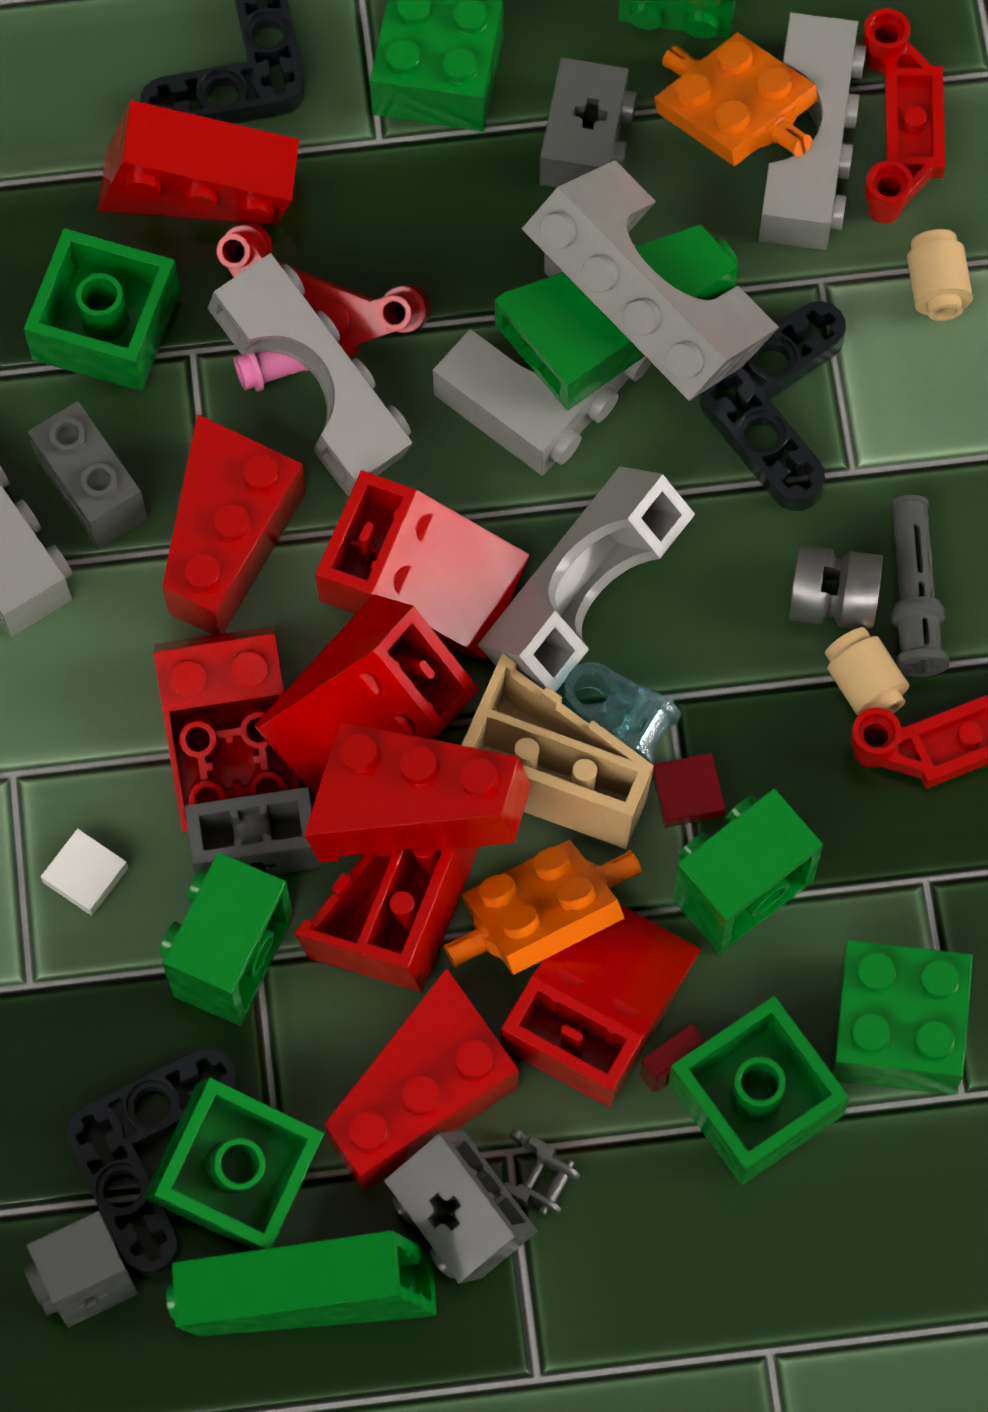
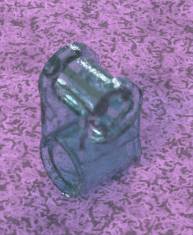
[562,662,681,764]

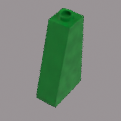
[495,224,738,411]
[166,1231,437,1337]

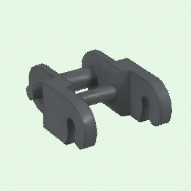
[503,1128,580,1215]

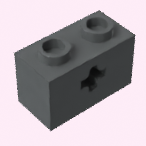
[540,57,637,188]
[27,401,148,550]
[185,787,321,875]
[384,1130,538,1284]
[23,1211,138,1328]

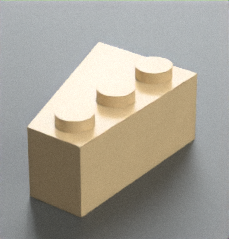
[462,653,654,849]

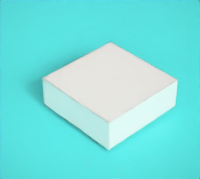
[41,828,129,916]

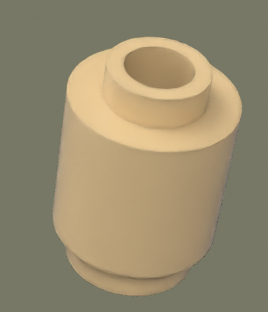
[907,229,973,321]
[825,627,909,716]

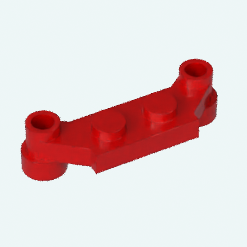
[863,8,945,224]
[217,223,431,356]
[850,695,988,789]

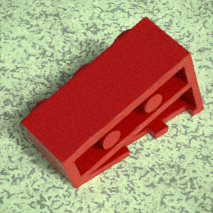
[98,100,299,225]
[162,414,306,635]
[304,721,531,863]
[293,846,480,993]
[324,968,519,1193]

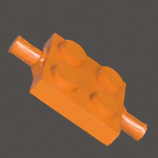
[654,32,818,167]
[443,839,642,975]

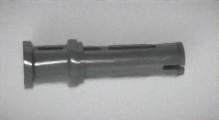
[890,495,949,677]

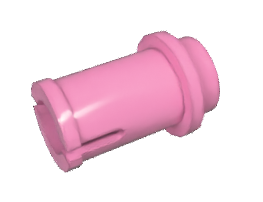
[233,352,308,392]

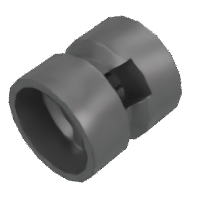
[788,544,883,631]

